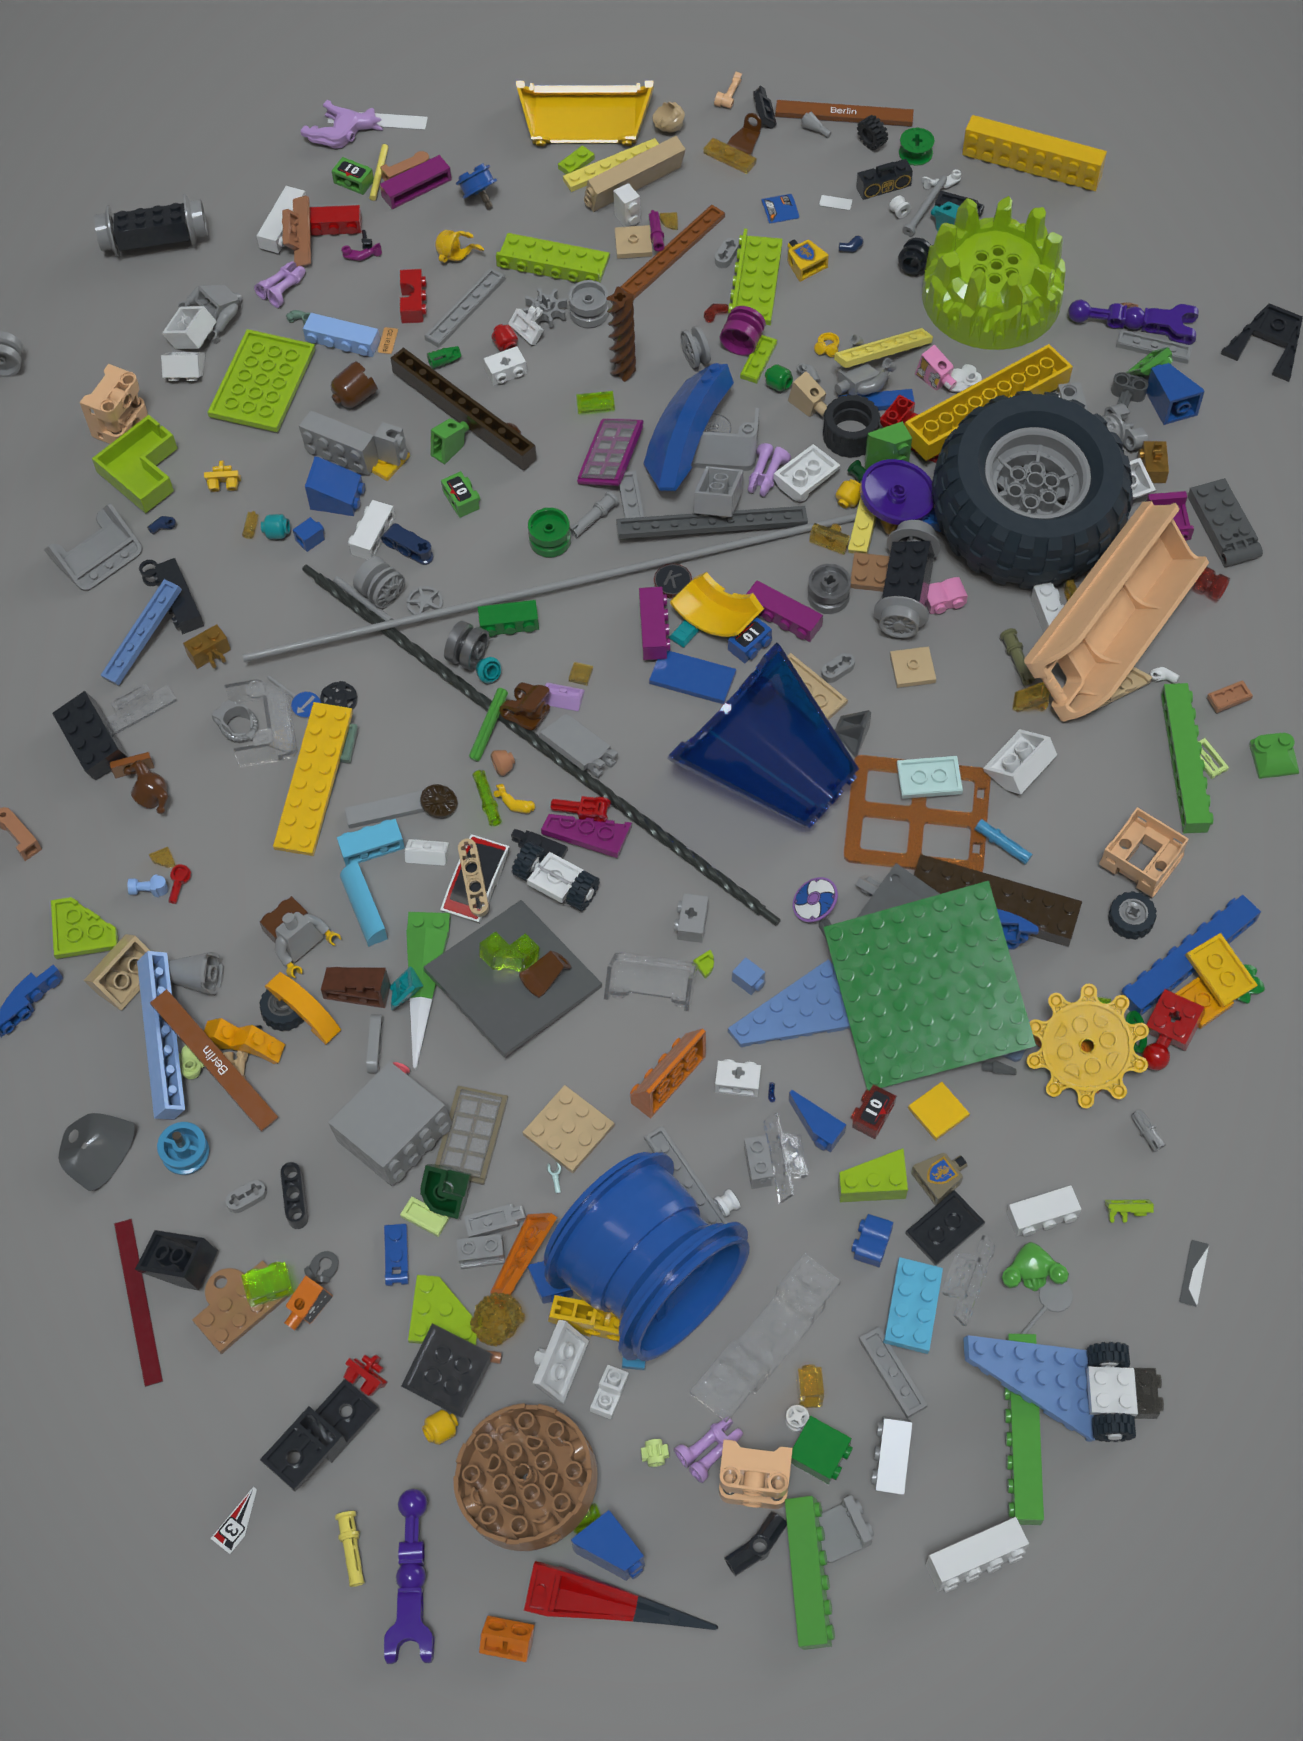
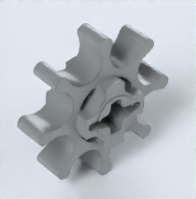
[523,288,567,327]

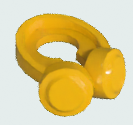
[814,332,839,357]

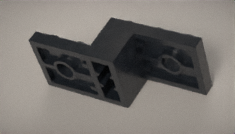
[260,1379,379,1492]

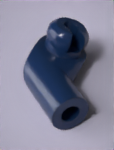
[839,236,863,252]
[147,516,176,534]

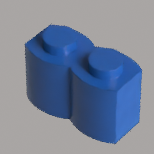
[851,1214,894,1268]

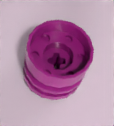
[719,306,766,356]

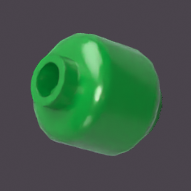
[765,364,793,392]

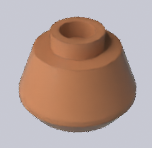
[490,750,515,776]

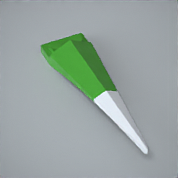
[406,912,451,1070]

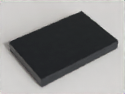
[905,1190,985,1266]

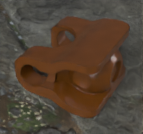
[500,682,550,730]

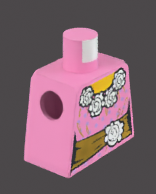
[915,345,957,390]

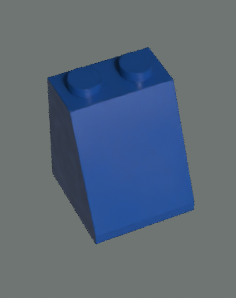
[1146,363,1205,425]
[305,457,365,516]
[571,1510,645,1580]

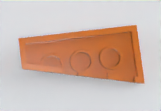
[490,1213,558,1297]

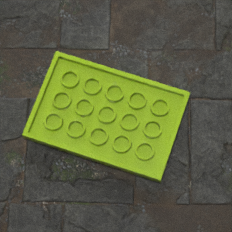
[207,329,316,432]

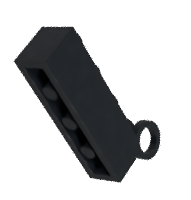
[139,558,204,635]

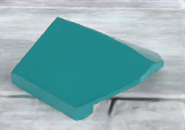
[390,966,423,1010]

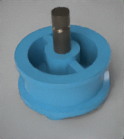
[157,1122,209,1175]

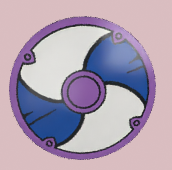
[793,877,838,922]

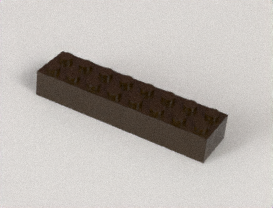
[914,854,1082,947]

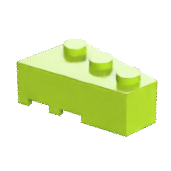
[838,1148,908,1202]

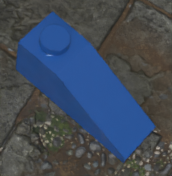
[789,1090,846,1153]

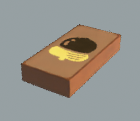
[110,752,154,779]

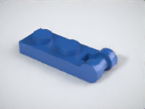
[384,1224,409,1286]

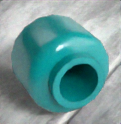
[261,514,290,539]

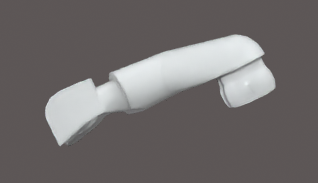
[922,169,961,189]

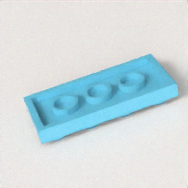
[883,1257,943,1354]

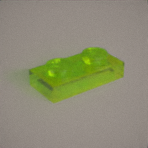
[576,391,615,414]

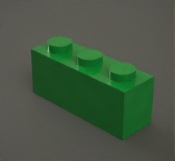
[478,600,539,637]

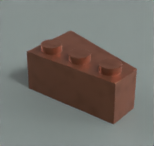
[321,967,390,1008]

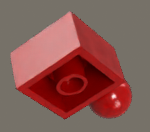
[1142,989,1205,1071]

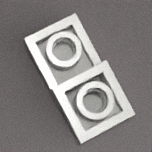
[590,1365,629,1419]

